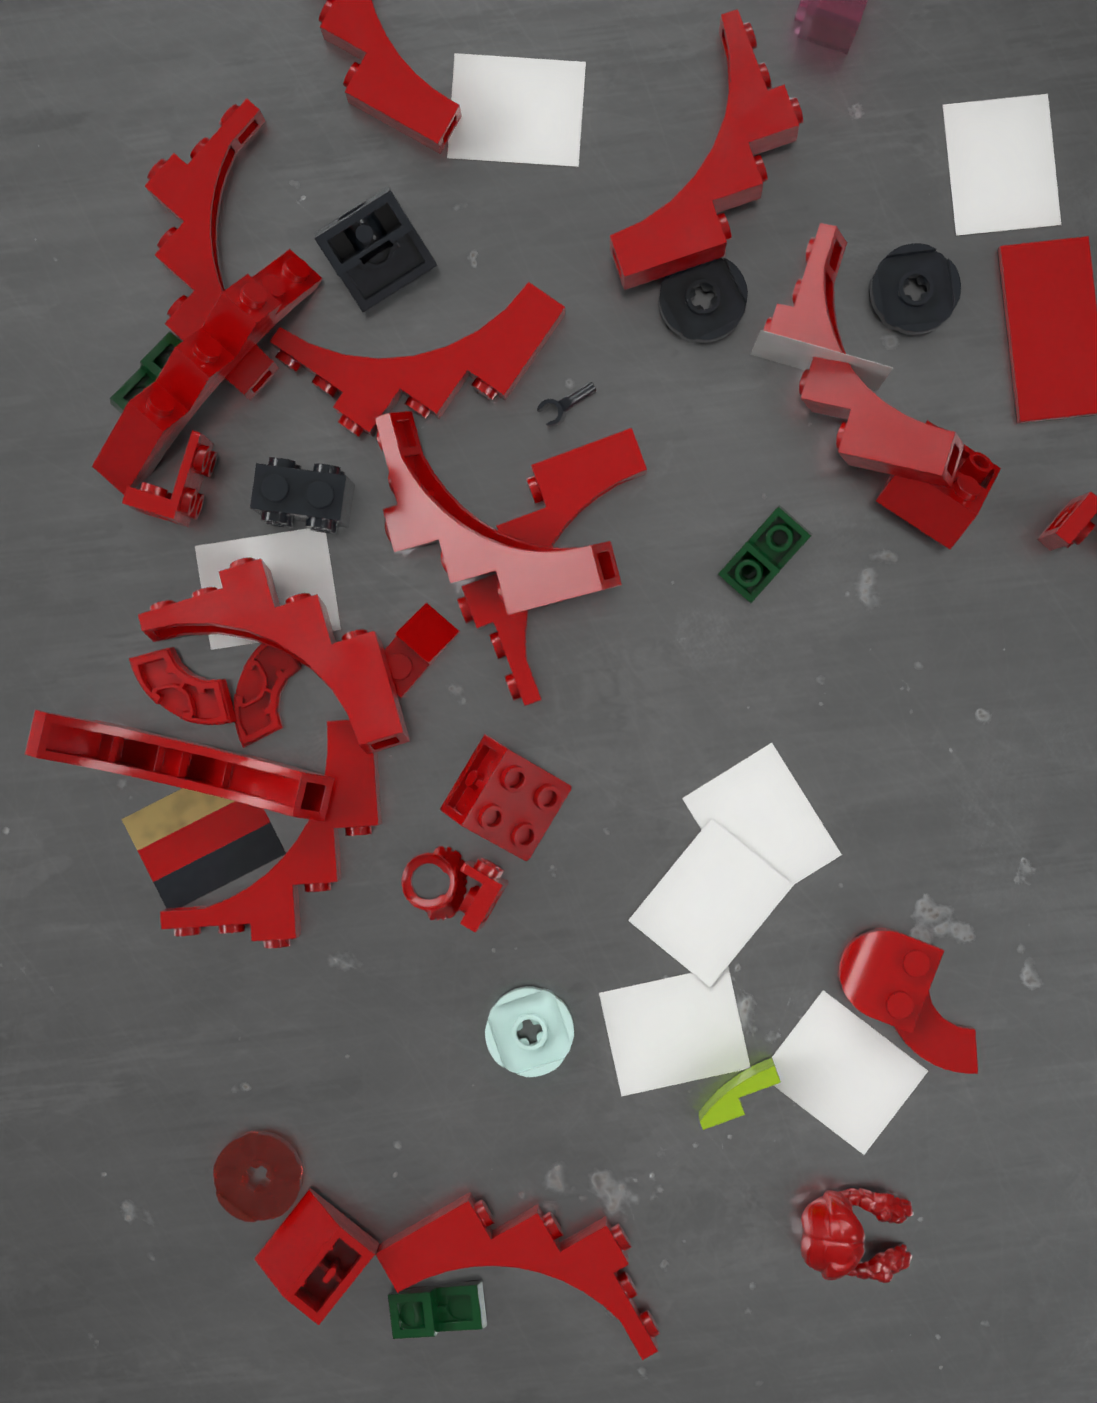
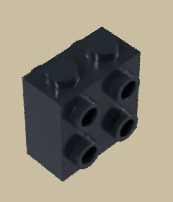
[250,457,355,534]

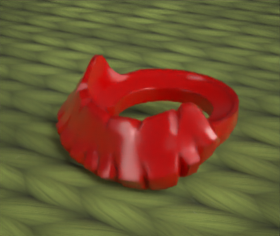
[401,846,468,921]

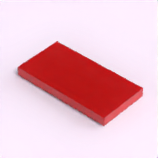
[998,236,1097,424]

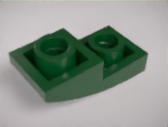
[718,505,812,603]

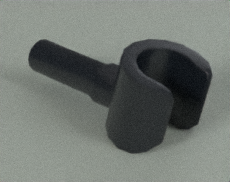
[537,382,597,426]

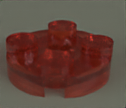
[213,1130,304,1222]

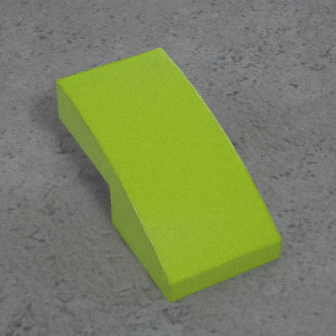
[698,1057,781,1130]

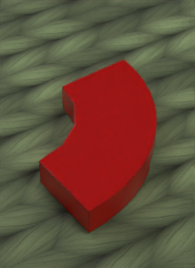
[234,643,303,748]
[129,647,237,725]
[893,992,978,1074]

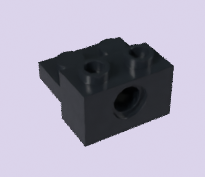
[314,186,437,312]

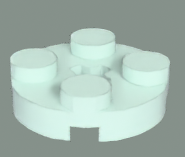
[485,986,574,1077]

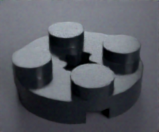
[870,243,961,335]
[659,258,748,343]

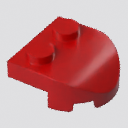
[838,928,945,1033]

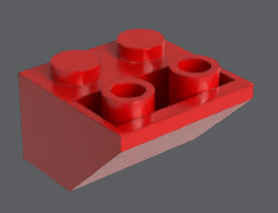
[876,420,1001,550]
[254,1188,379,1325]

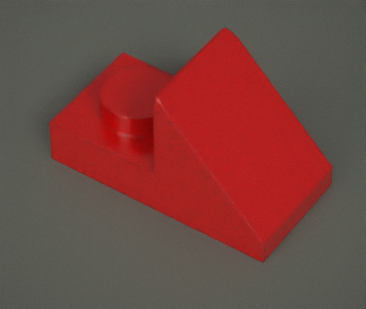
[384,602,460,698]

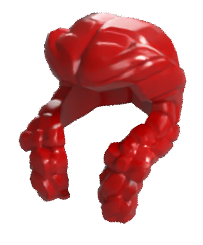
[801,1188,913,1283]

